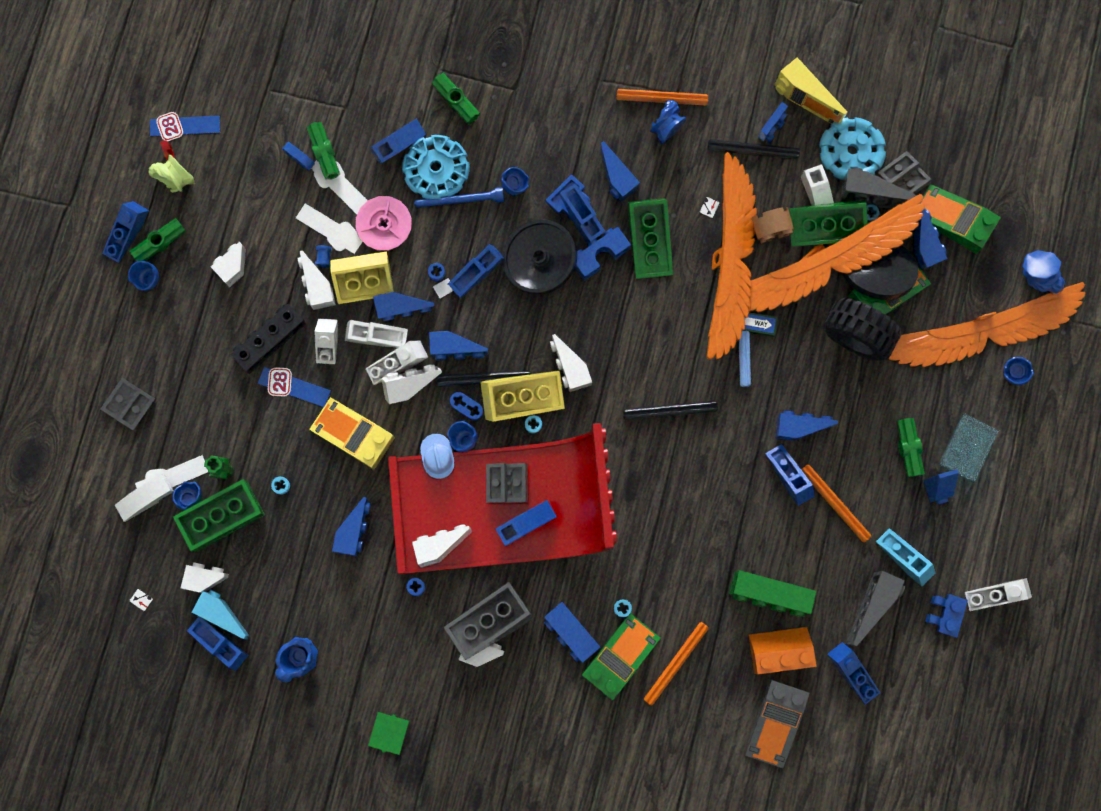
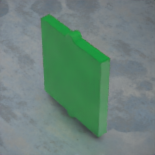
[368,712,409,755]

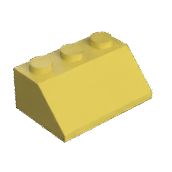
[331,252,394,304]

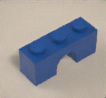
[575,227,631,281]

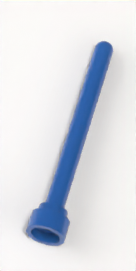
[414,187,504,207]

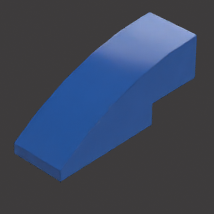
[560,183,605,244]
[448,244,504,298]
[187,616,249,671]

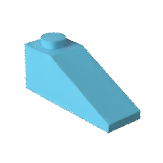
[876,528,935,586]
[192,589,249,639]

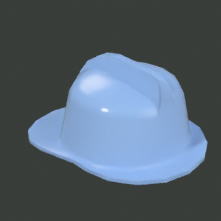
[421,434,454,479]

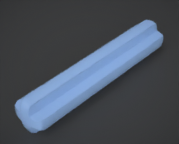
[739,331,751,387]

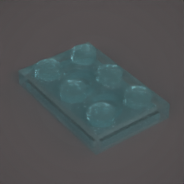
[938,413,999,482]

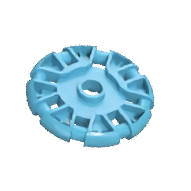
[819,117,886,180]
[402,135,470,199]

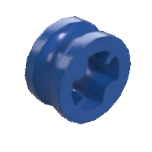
[428,263,445,282]

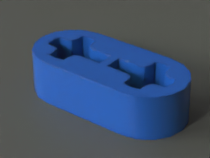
[282,142,315,171]
[450,392,483,421]

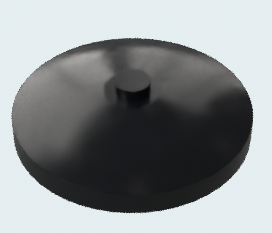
[502,219,577,295]
[843,245,918,300]

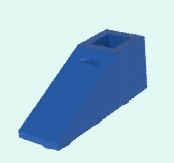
[369,118,426,164]
[102,201,149,263]
[913,208,947,269]
[373,292,434,321]
[429,331,488,361]
[775,411,838,441]
[332,497,371,556]
[495,500,557,546]
[827,642,880,705]

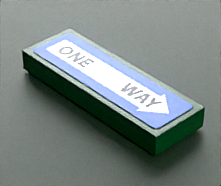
[742,312,778,337]

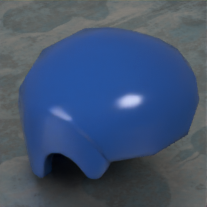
[501,167,529,195]
[128,261,160,291]
[1003,357,1034,386]
[447,421,478,453]
[173,481,202,510]

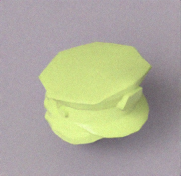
[148,155,195,193]

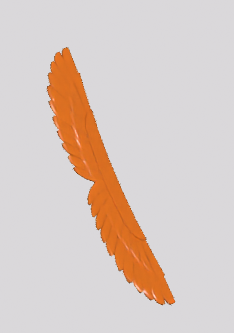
[707,152,757,360]
[748,194,925,312]
[889,282,1085,367]

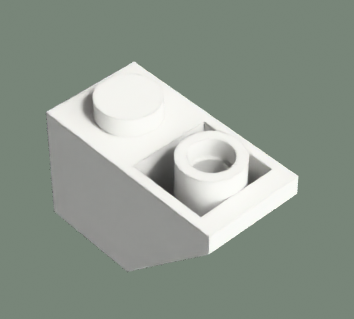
[211,242,246,287]
[315,319,338,364]
[181,562,229,593]
[459,643,504,667]

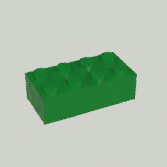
[173,479,265,553]
[729,570,816,617]

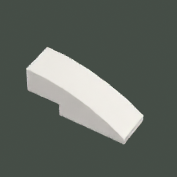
[345,320,408,348]
[115,474,174,522]

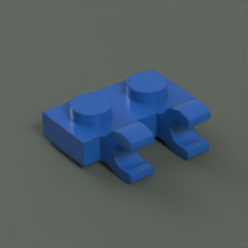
[758,102,788,144]
[545,174,591,221]
[925,594,968,638]

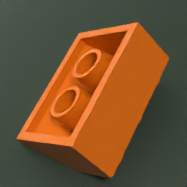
[749,627,817,674]

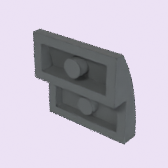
[878,151,931,194]
[100,377,155,430]
[486,463,528,503]

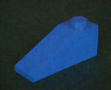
[600,141,640,202]
[765,444,815,506]
[923,469,959,505]

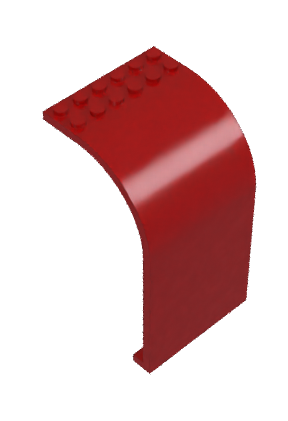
[388,423,617,574]

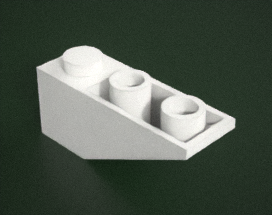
[801,165,834,206]
[298,251,336,310]
[550,334,592,392]
[366,341,428,385]
[382,365,442,404]
[412,525,472,567]
[965,578,1032,611]

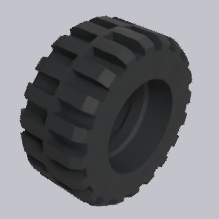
[823,298,901,362]

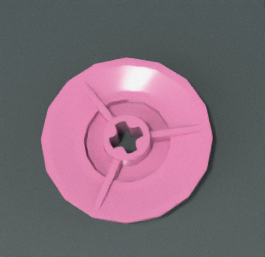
[356,196,412,250]

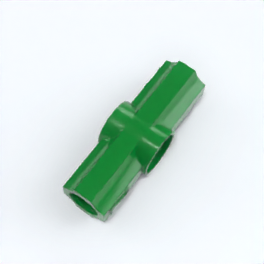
[432,73,480,125]
[307,122,340,180]
[130,218,186,261]
[896,418,925,477]
[204,456,234,479]

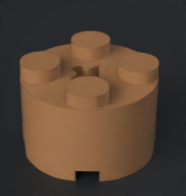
[751,207,794,244]

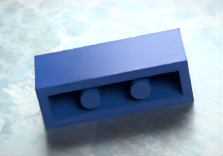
[544,602,600,663]

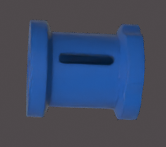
[314,245,332,268]
[406,578,426,596]

